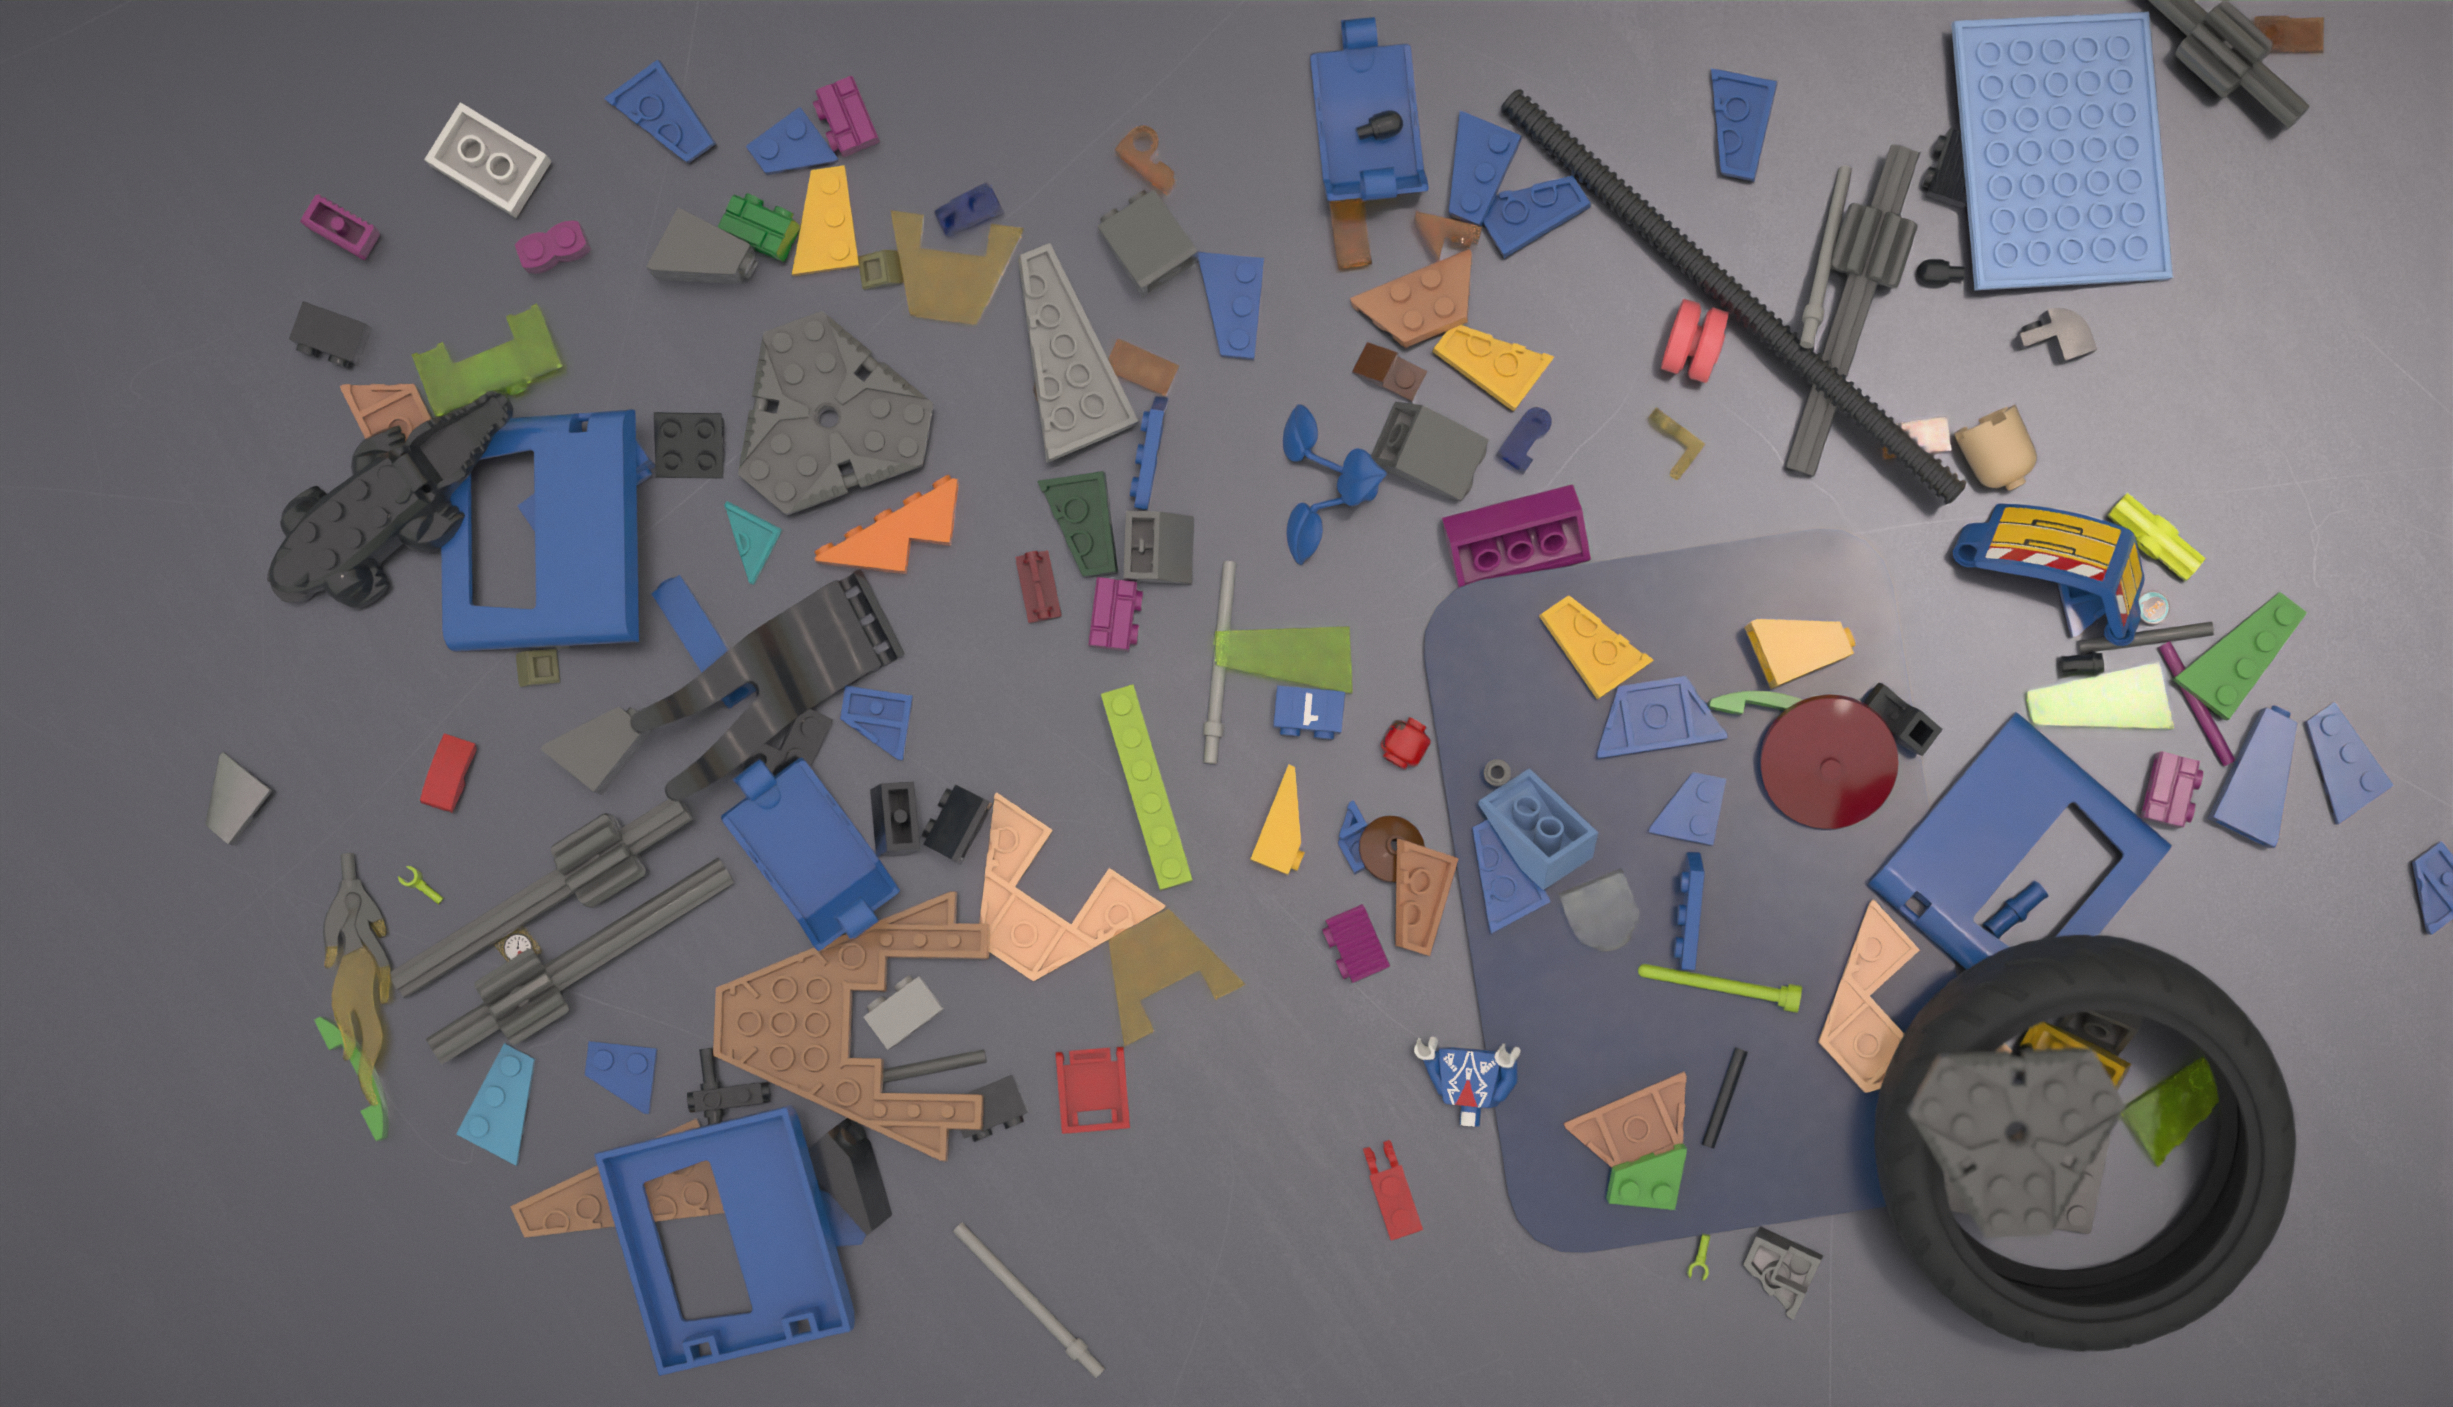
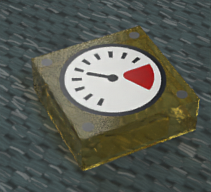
[494,926,543,961]

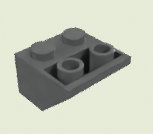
[1123,510,1194,584]

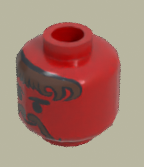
[1380,717,1431,770]

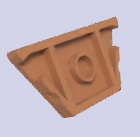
[1350,249,1473,348]
[339,384,432,442]
[1563,1072,1687,1168]

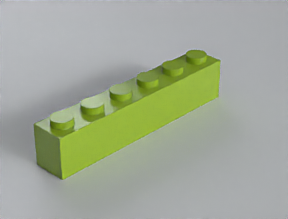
[1101,684,1193,891]

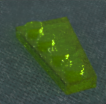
[1214,626,1353,695]
[2025,663,2175,730]
[2122,1056,2219,1167]

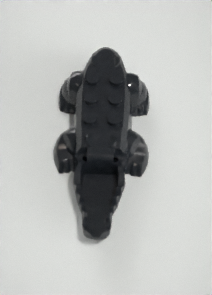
[267,389,514,608]

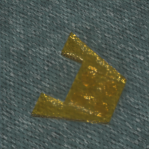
[890,210,1024,325]
[1108,909,1246,1047]

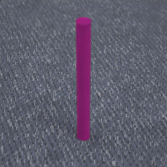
[2158,641,2235,766]

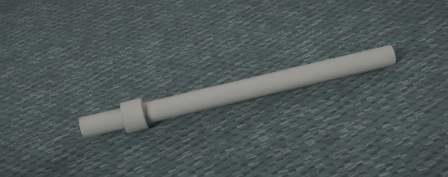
[1800,166,1852,348]
[1203,561,1237,764]
[952,1222,1105,1378]

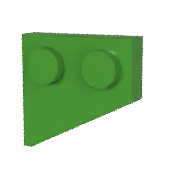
[1606,1143,1687,1210]

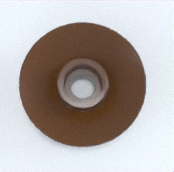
[1359,816,1425,882]

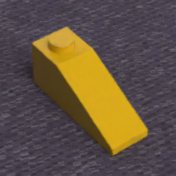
[1250,764,1305,875]
[2020,1022,2132,1091]

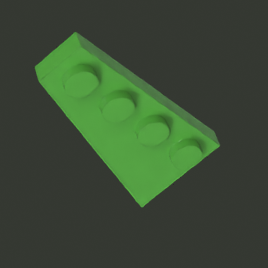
[2172,592,2307,721]

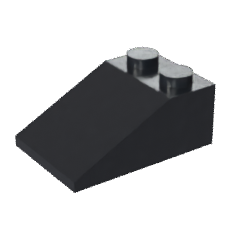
[808,1118,892,1236]

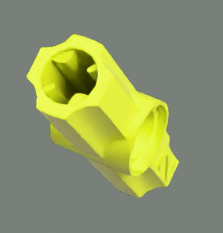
[2107,493,2206,581]

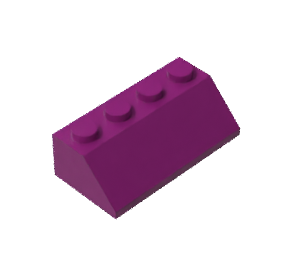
[1442,484,1591,588]

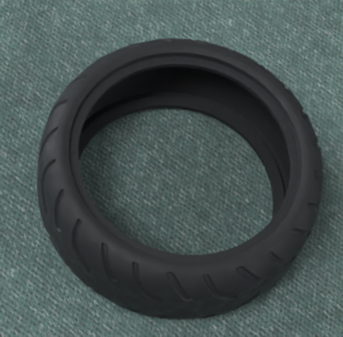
[1874,935,2296,1352]

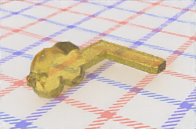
[1649,407,1706,480]

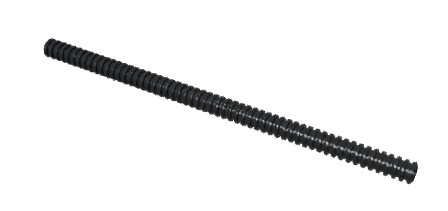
[1501,89,1967,505]

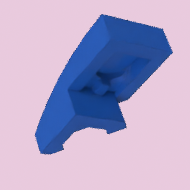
[1338,800,1367,874]

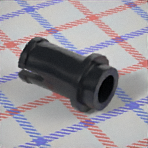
[2061,650,2104,677]

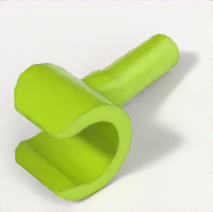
[398,866,443,905]
[1687,1234,1711,1281]

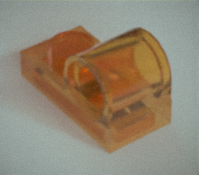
[1115,125,1176,196]

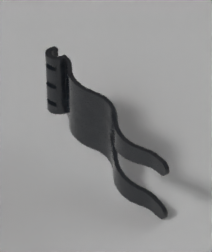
[630,569,905,801]

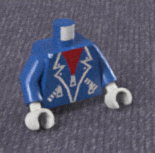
[1414,1037,1521,1127]

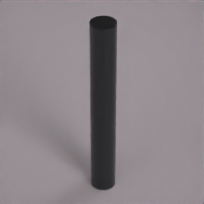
[1702,1048,1748,1149]

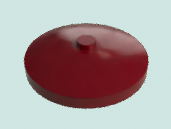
[1760,694,1898,829]

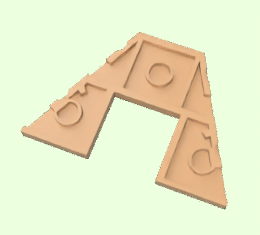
[979,792,1166,981]
[1818,899,2013,1093]

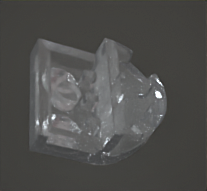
[1558,868,1640,952]

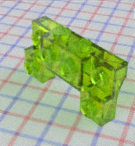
[411,303,563,417]

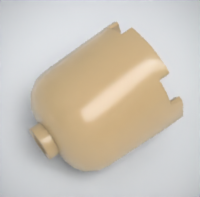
[1954,405,2037,491]

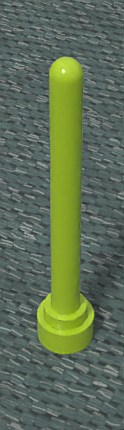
[1638,964,1802,1013]

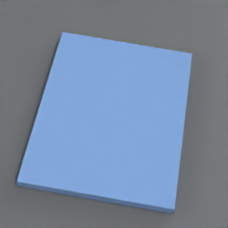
[1951,12,2173,291]

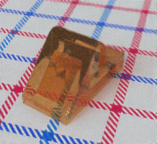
[1414,211,1482,262]

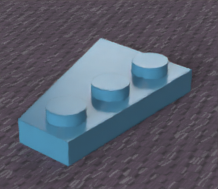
[456,1043,536,1166]

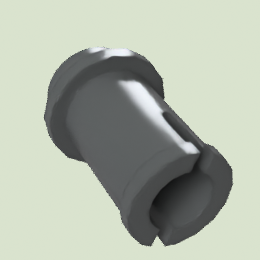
[1484,759,1511,786]

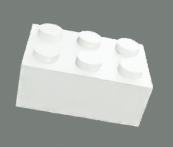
[424,102,552,218]

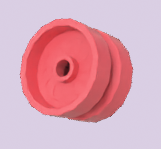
[1661,298,1729,383]

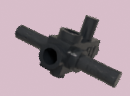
[687,1048,771,1125]

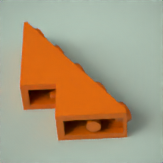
[814,475,959,574]

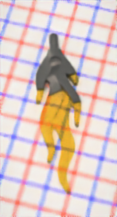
[323,853,390,1106]

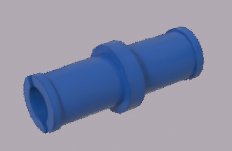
[1983,880,2049,939]

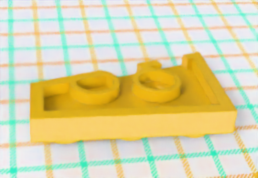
[792,165,859,276]
[1432,325,1554,412]
[1539,595,1654,700]

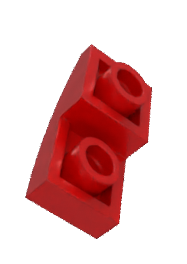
[420,734,477,813]

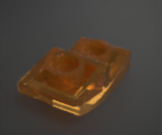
[2255,15,2324,53]
[1330,198,1372,269]

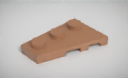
[1395,839,1459,956]

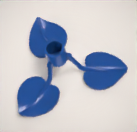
[1283,404,1387,565]

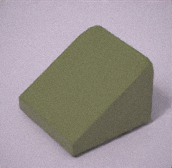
[858,249,903,290]
[516,649,560,687]

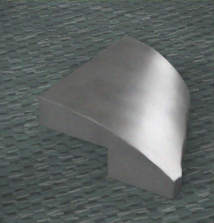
[205,752,272,845]
[1743,1227,1823,1320]

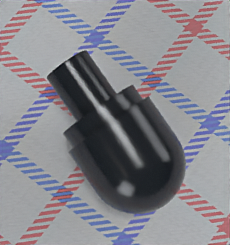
[1356,110,1403,141]
[1917,259,1964,286]

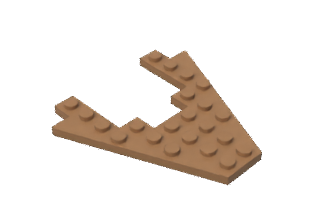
[713,892,990,1162]

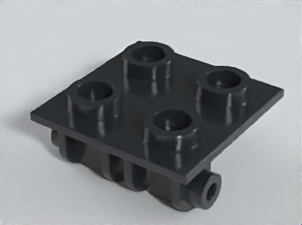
[654,412,724,478]

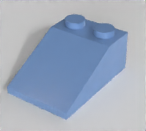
[1478,768,1598,890]

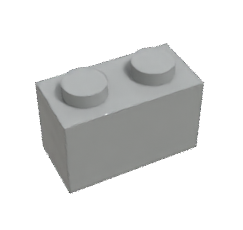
[864,975,945,1050]

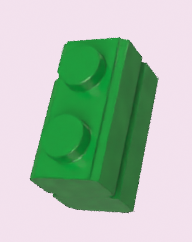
[718,193,800,262]

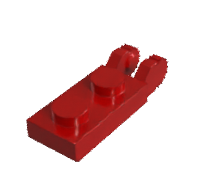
[1363,1140,1423,1241]

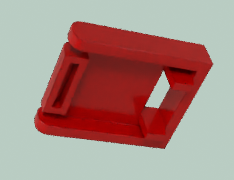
[1056,1046,1130,1134]

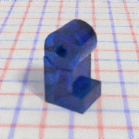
[934,182,1005,237]
[1496,407,1552,475]

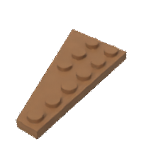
[510,1118,725,1238]

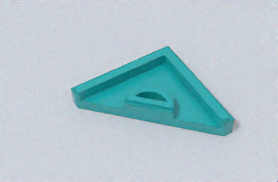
[724,501,783,585]

